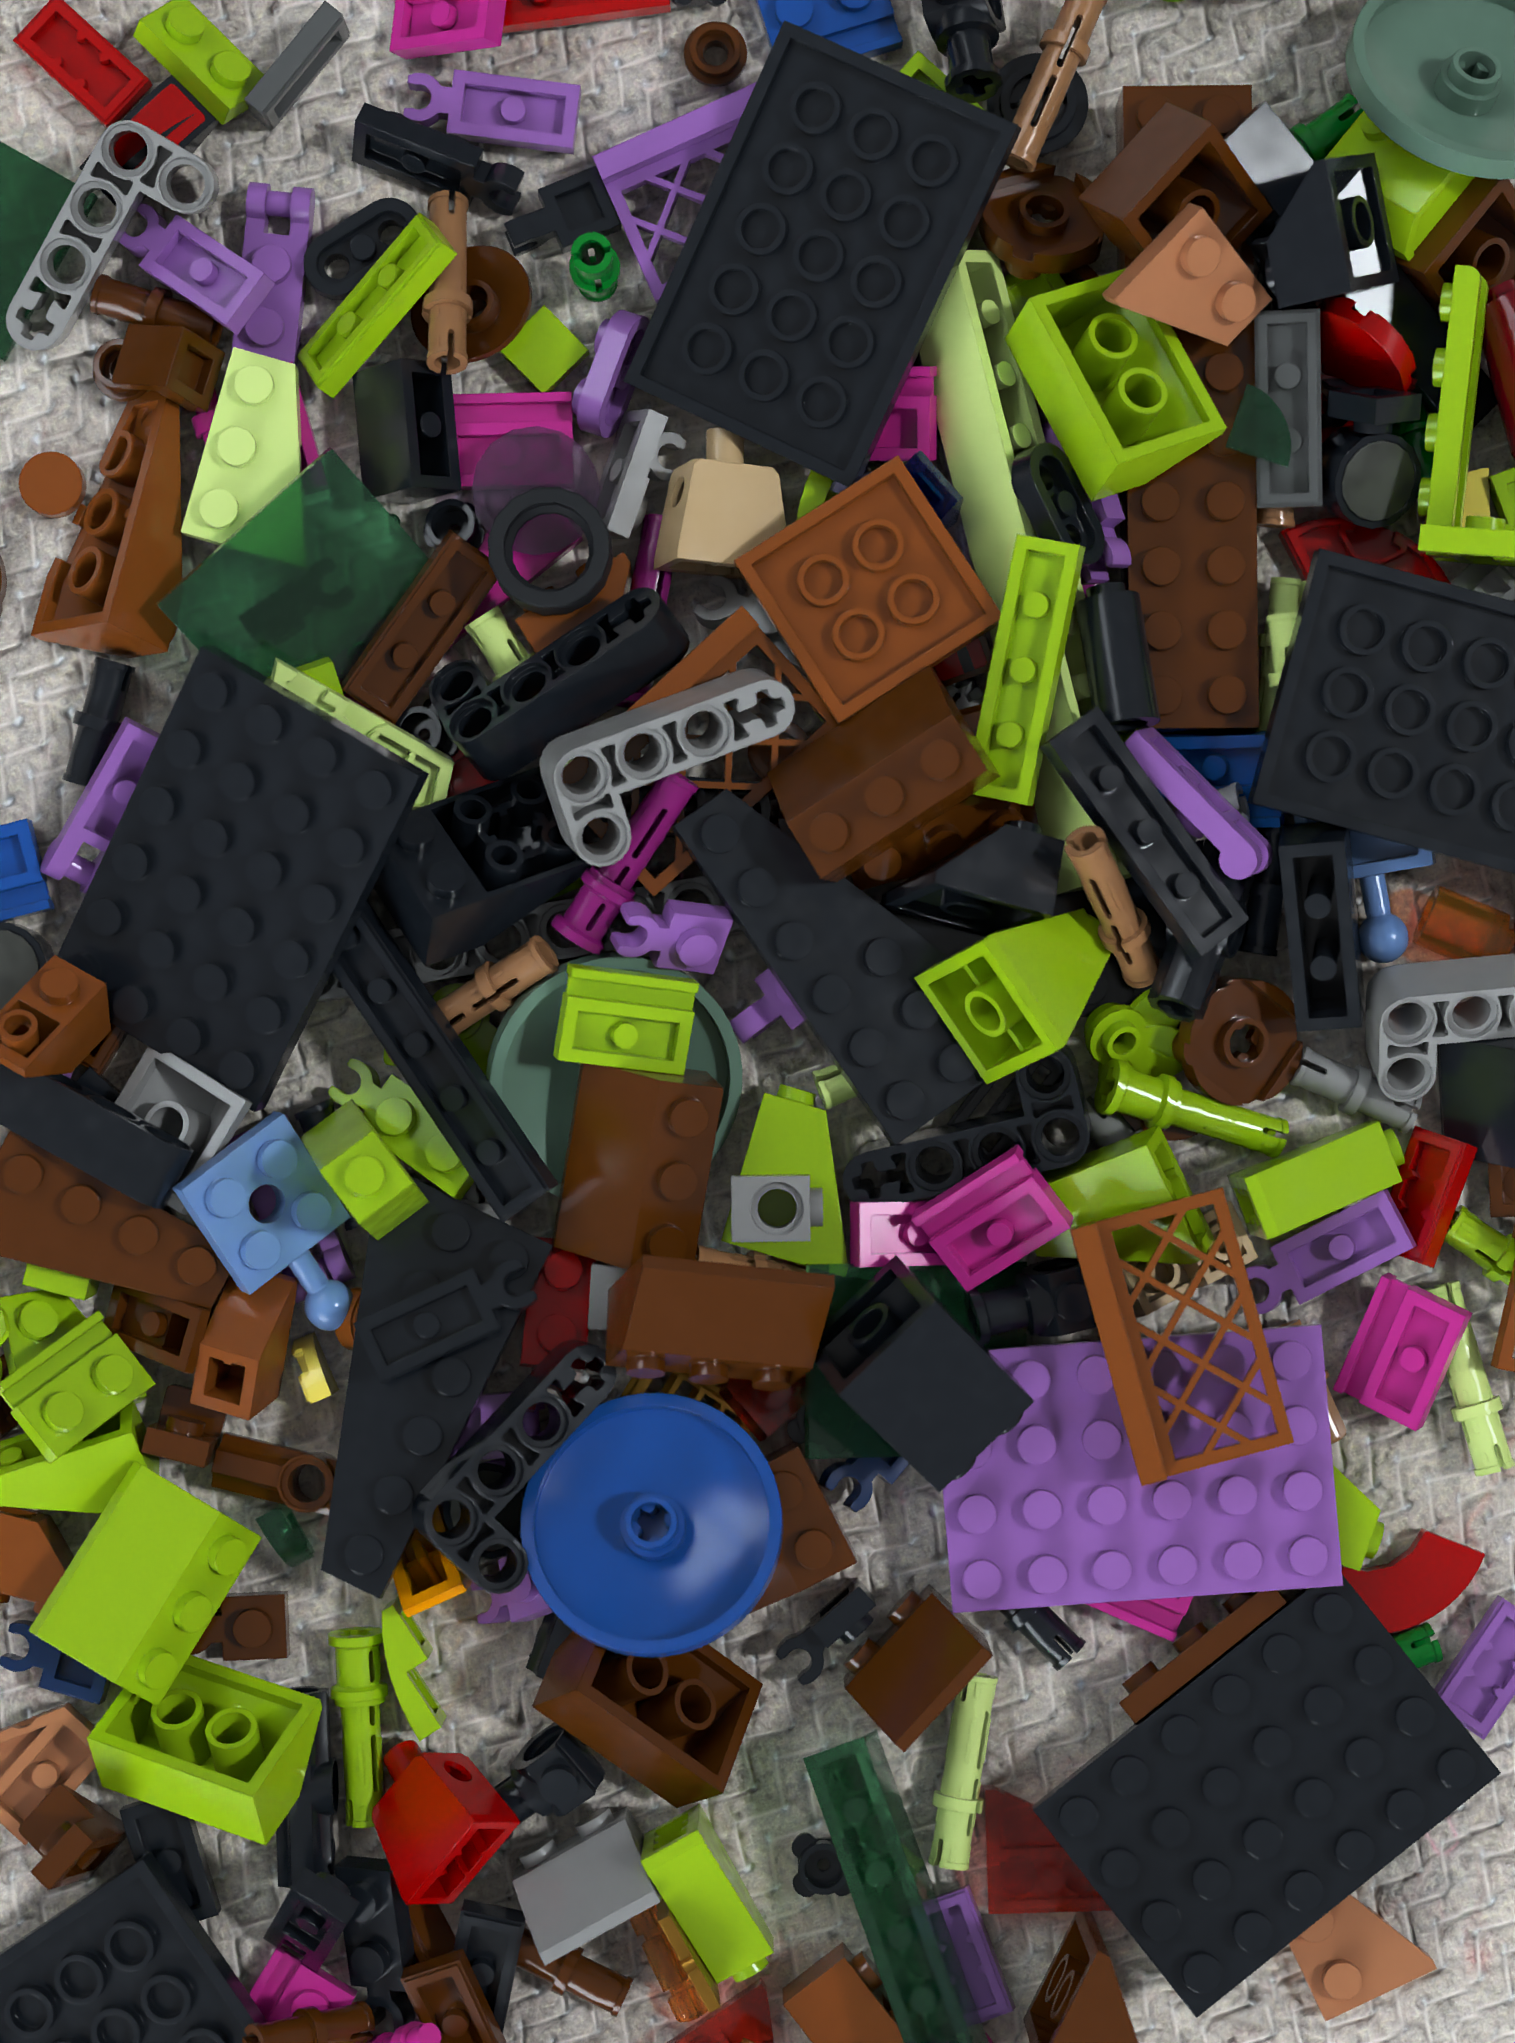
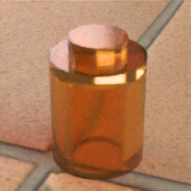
[1412,885,1515,959]

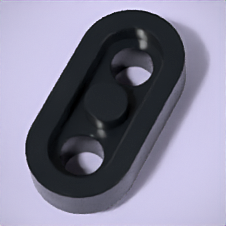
[303,198,417,301]
[1011,443,1105,568]

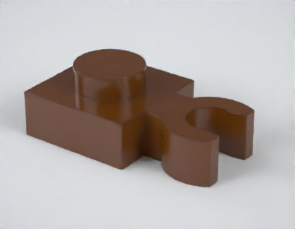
[190,1591,290,1661]

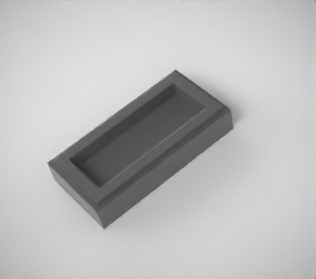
[244,0,350,130]

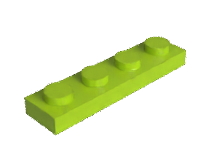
[973,534,1085,806]

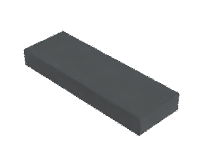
[1254,308,1323,509]

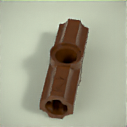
[211,1432,337,1516]

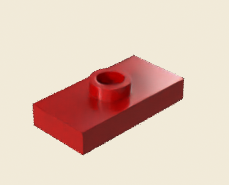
[13,0,153,128]
[1390,1126,1478,1268]

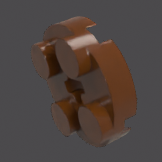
[978,163,1104,280]
[1172,976,1303,1106]

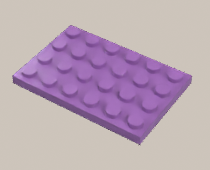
[943,1324,1343,1613]

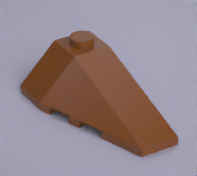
[31,391,183,658]

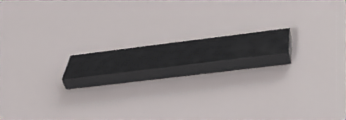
[1223,101,1497,428]
[333,901,559,1223]

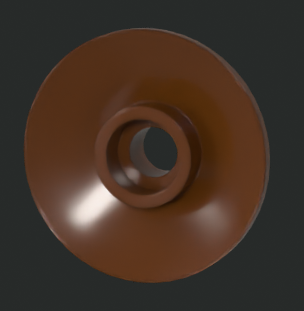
[410,245,532,363]

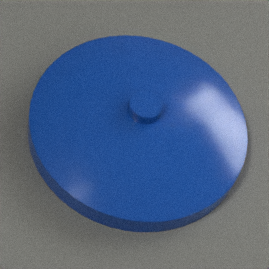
[521,1393,783,1657]

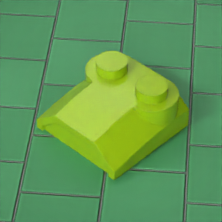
[1325,111,1474,262]

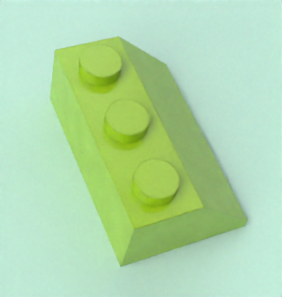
[1004,268,1227,502]
[28,1460,262,1706]
[87,1655,322,1846]

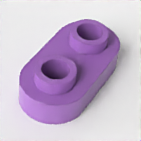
[572,310,650,438]

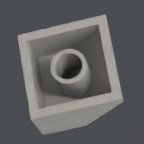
[511,1806,661,1965]

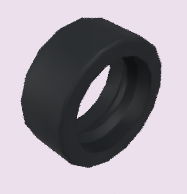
[488,487,613,616]

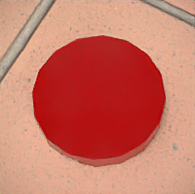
[1314,297,1417,392]

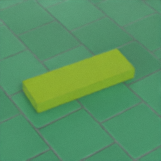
[297,212,457,399]

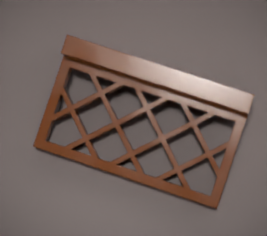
[562,606,838,897]
[1069,1187,1294,1486]

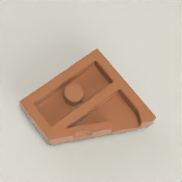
[1102,203,1272,346]
[0,1702,96,1845]
[1289,1894,1437,2021]

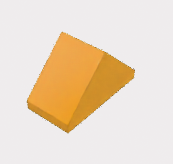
[393,1504,472,1618]

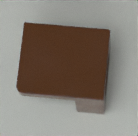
[112,324,225,412]

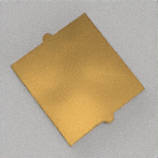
[656,1897,721,2013]

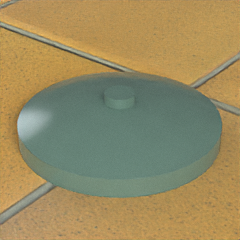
[1345,0,1515,179]
[486,952,743,1197]

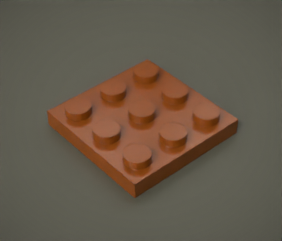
[734,455,1001,725]

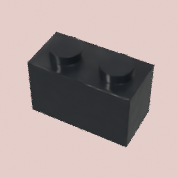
[352,358,462,504]

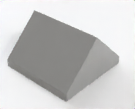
[115,1046,252,1215]

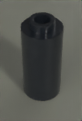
[1075,582,1161,734]

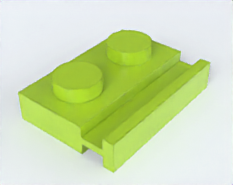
[553,963,699,1075]
[0,1310,156,1464]

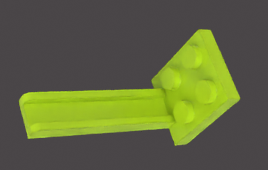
[1418,265,1515,567]

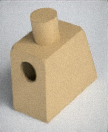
[654,427,786,580]

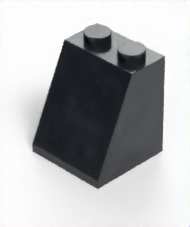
[815,1255,1034,1493]

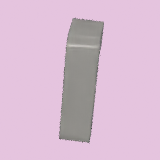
[6,120,220,350]
[539,668,795,867]
[1365,953,1515,1102]

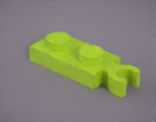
[327,1058,474,1201]

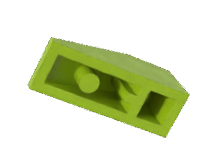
[0,1401,160,1514]

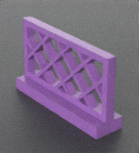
[592,82,756,304]

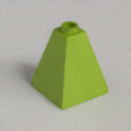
[914,908,1112,1085]

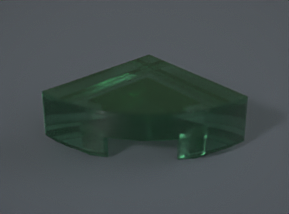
[1226,384,1291,468]
[255,1503,315,1568]

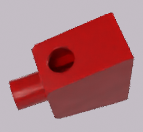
[372,1740,521,1905]

